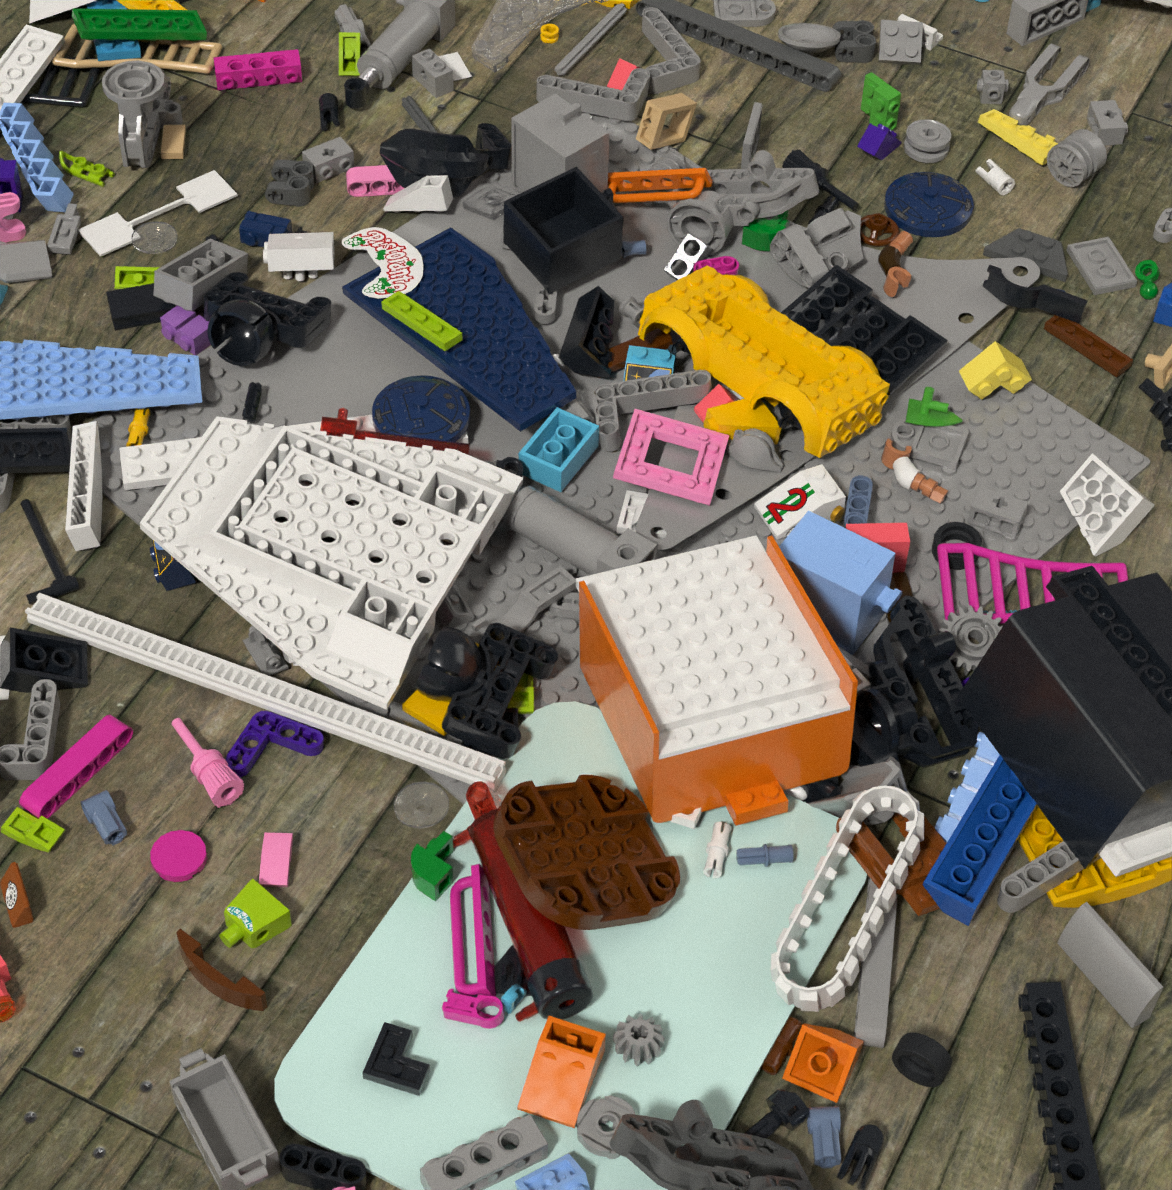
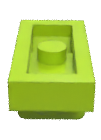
[339,32,361,76]

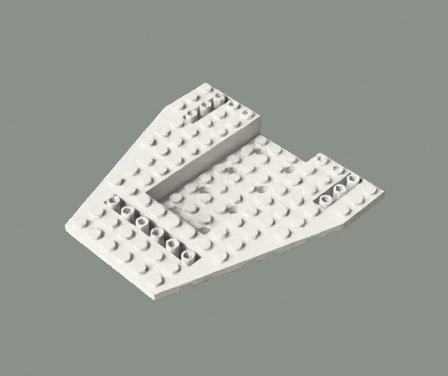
[140,416,523,710]

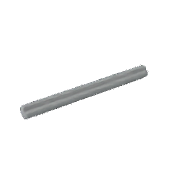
[554,3,627,76]

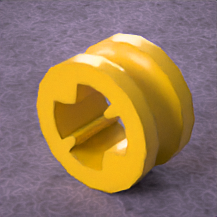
[540,24,559,44]

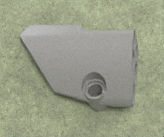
[770,208,864,288]

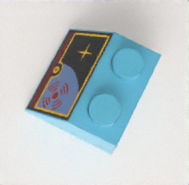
[623,345,676,381]

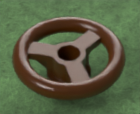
[860,213,899,247]

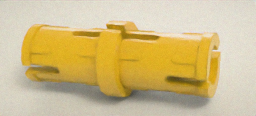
[126,408,150,447]

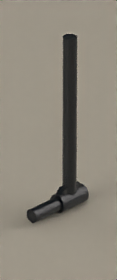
[20,499,80,605]

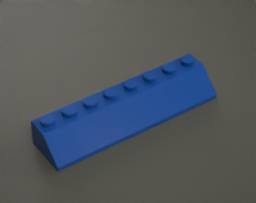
[923,755,1038,926]

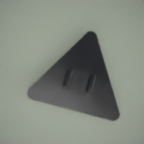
[494,944,533,996]

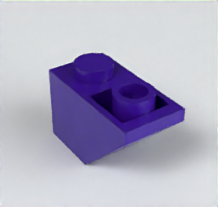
[857,123,902,160]

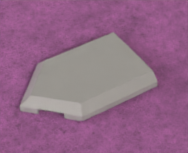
[0,240,52,283]

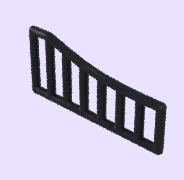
[21,57,101,107]

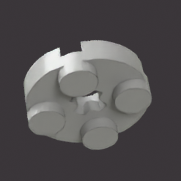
[577,1096,635,1159]

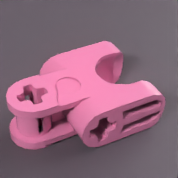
[0,192,26,243]

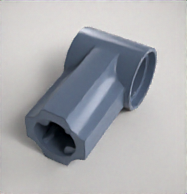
[80,790,127,845]
[807,1106,841,1168]

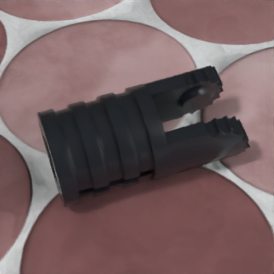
[319,93,340,131]

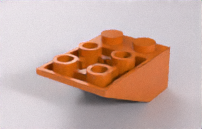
[517,1016,606,1128]

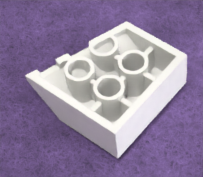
[1060,453,1154,557]

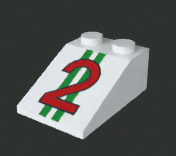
[754,464,846,540]

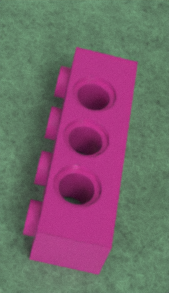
[213,49,302,90]

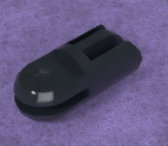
[837,1124,884,1190]

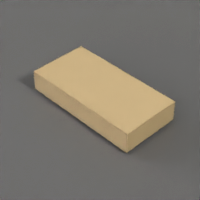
[161,125,186,159]

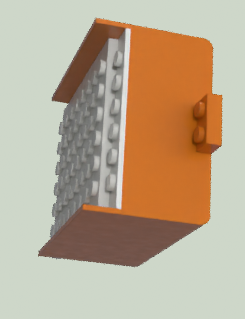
[576,536,858,826]

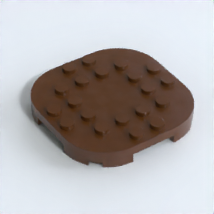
[493,775,680,930]

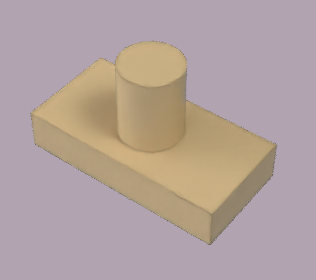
[1145,344,1172,389]

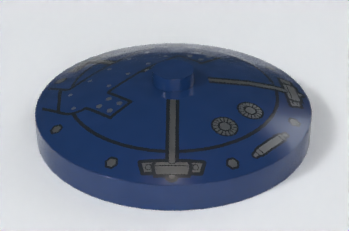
[884,172,974,237]
[372,376,470,450]

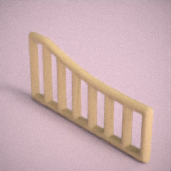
[52,24,222,74]

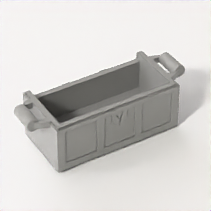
[169,1048,281,1190]

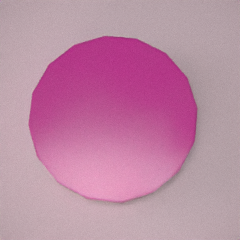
[150,830,207,882]

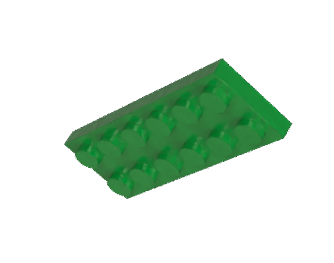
[72,8,207,41]

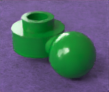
[1135,260,1160,300]

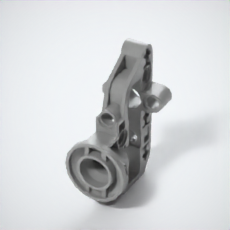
[102,60,183,168]
[666,150,819,255]

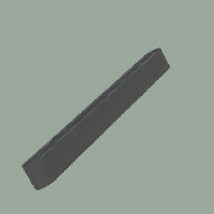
[636,0,841,92]

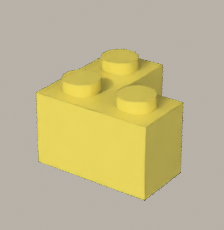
[959,341,1032,399]

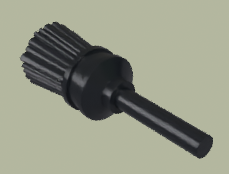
[782,149,859,211]

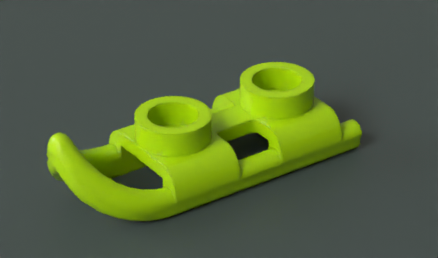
[59,151,115,187]

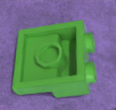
[861,72,901,131]

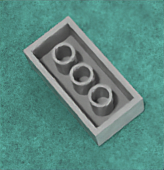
[1006,0,1088,47]
[154,239,248,311]

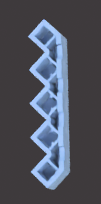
[0,103,74,212]
[935,732,1000,843]

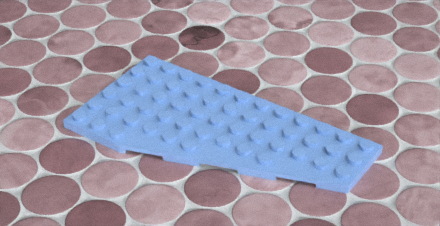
[0,340,202,420]

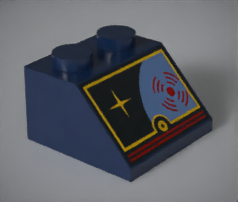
[150,540,196,591]

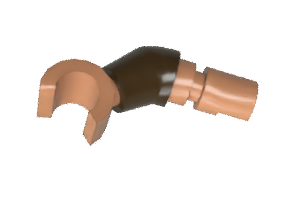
[878,231,913,297]

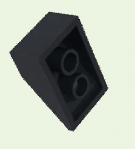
[0,627,88,693]

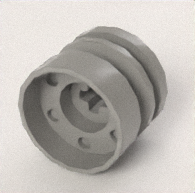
[1047,129,1107,187]

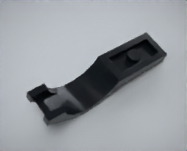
[983,265,1088,324]

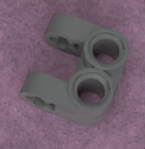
[832,20,876,63]
[265,160,314,207]

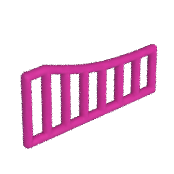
[937,543,1128,624]

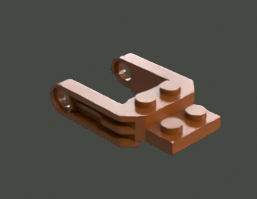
[836,810,947,916]

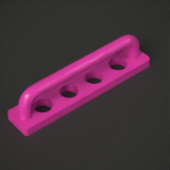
[450,864,496,997]

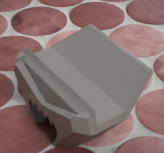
[808,756,909,826]

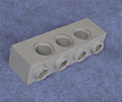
[420,1114,548,1190]

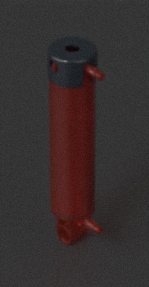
[453,781,594,1022]

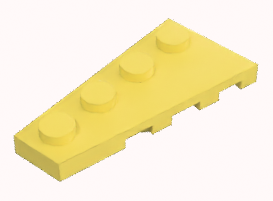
[978,109,1058,165]

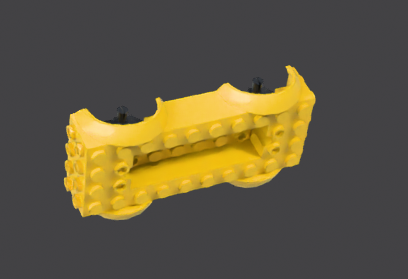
[638,265,890,458]

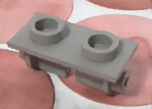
[243,626,288,676]

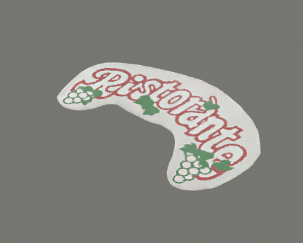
[342,227,423,299]

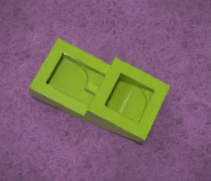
[507,673,534,714]
[1,807,65,853]

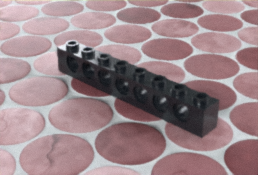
[1018,982,1101,1190]

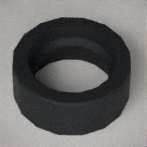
[932,522,982,570]
[892,1033,952,1087]

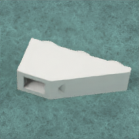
[383,175,453,213]

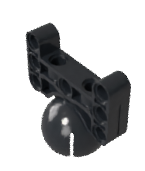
[204,272,331,366]
[415,623,558,759]

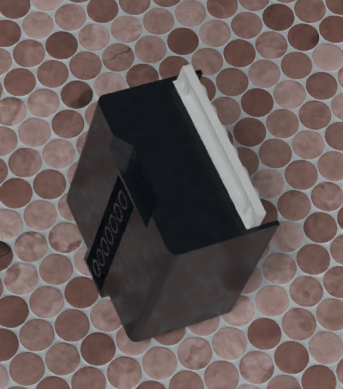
[957,566,1172,877]

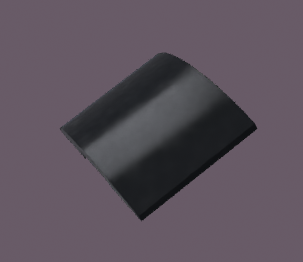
[781,265,948,396]

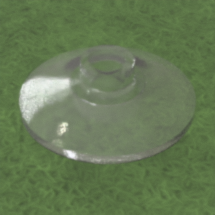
[132,221,178,254]
[394,782,449,829]

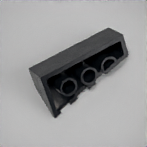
[558,285,614,378]

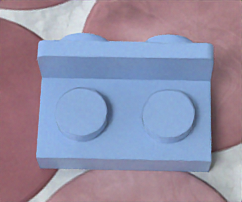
[515,1153,590,1190]

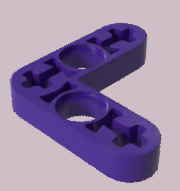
[225,711,324,777]

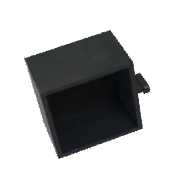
[503,167,624,294]

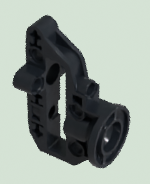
[855,596,978,768]

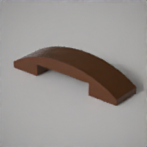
[176,929,267,1011]

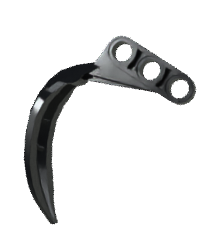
[379,123,512,198]

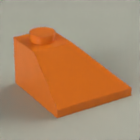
[782,1023,864,1103]

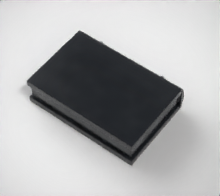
[106,283,175,330]

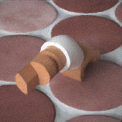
[881,438,948,503]

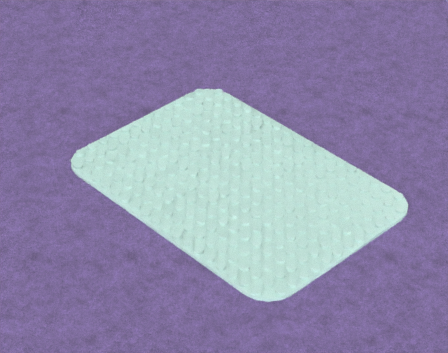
[275,701,867,1190]

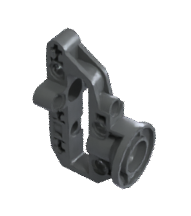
[609,1100,814,1190]

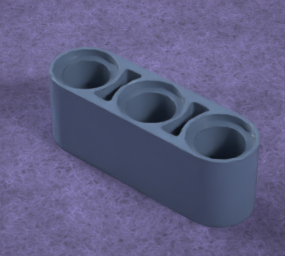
[843,475,873,528]

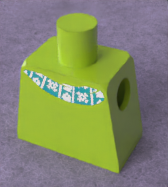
[219,879,292,948]

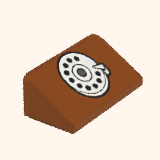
[0,862,34,928]

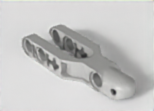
[1009,43,1090,125]

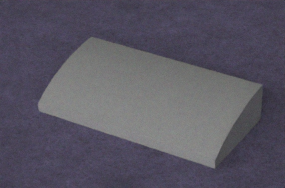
[1057,902,1163,1028]

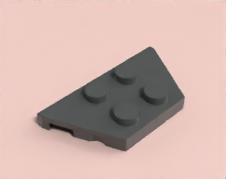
[983,228,1068,282]

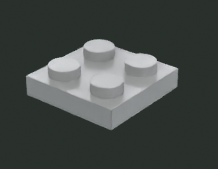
[878,20,923,65]

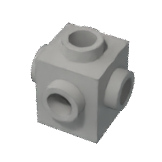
[977,69,1008,104]

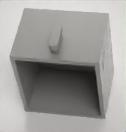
[511,93,609,193]

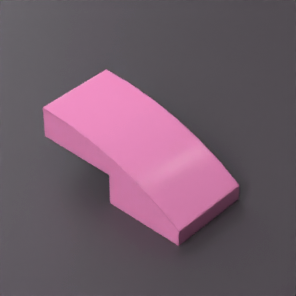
[259,832,293,887]

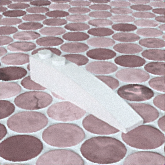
[65,421,102,551]

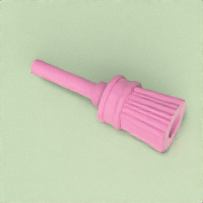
[171,718,244,808]

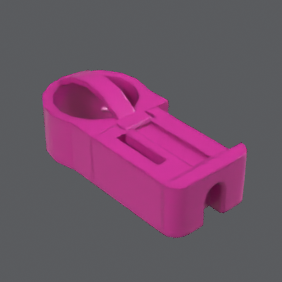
[442,989,505,1029]

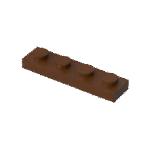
[1044,315,1133,377]

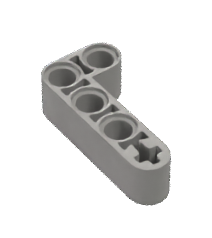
[0,679,60,780]

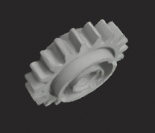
[938,605,1003,676]

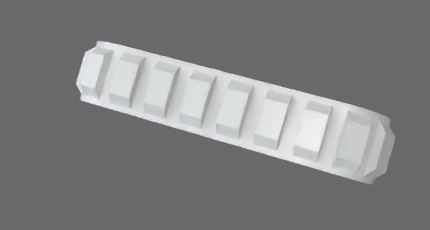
[770,785,924,1012]

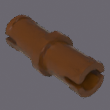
[761,1017,802,1075]

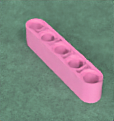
[346,165,404,197]

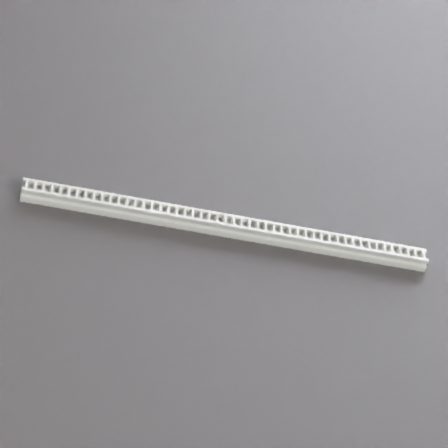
[25,593,506,793]

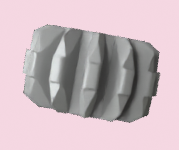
[613,1013,664,1066]

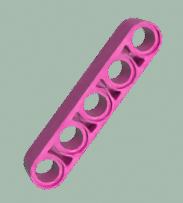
[19,715,133,819]

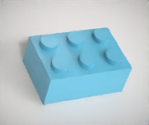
[519,407,599,492]

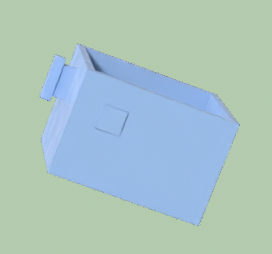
[779,510,902,655]

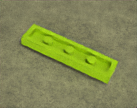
[381,291,463,351]

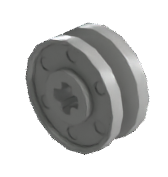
[904,119,952,163]

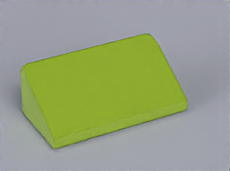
[114,266,160,289]

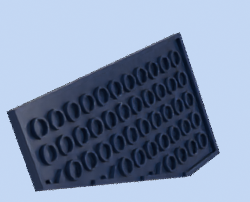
[342,227,577,432]

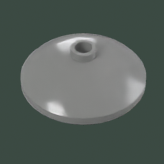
[778,23,841,55]

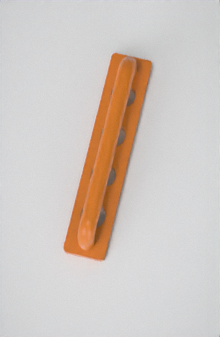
[607,168,713,203]

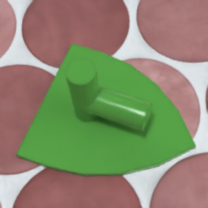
[906,387,963,426]

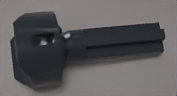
[744,1089,809,1138]

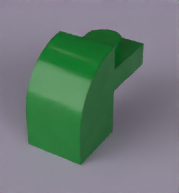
[742,210,789,251]
[411,831,453,902]

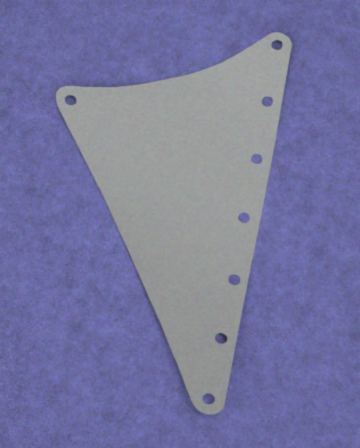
[636,216,1040,550]

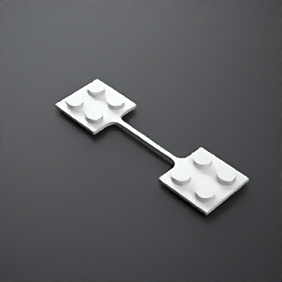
[78,170,238,257]

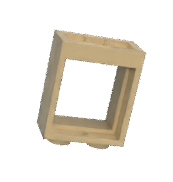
[636,93,697,150]

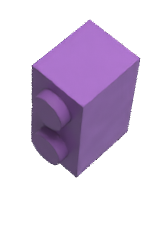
[160,305,211,355]

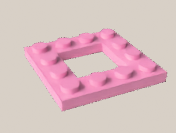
[613,409,729,506]

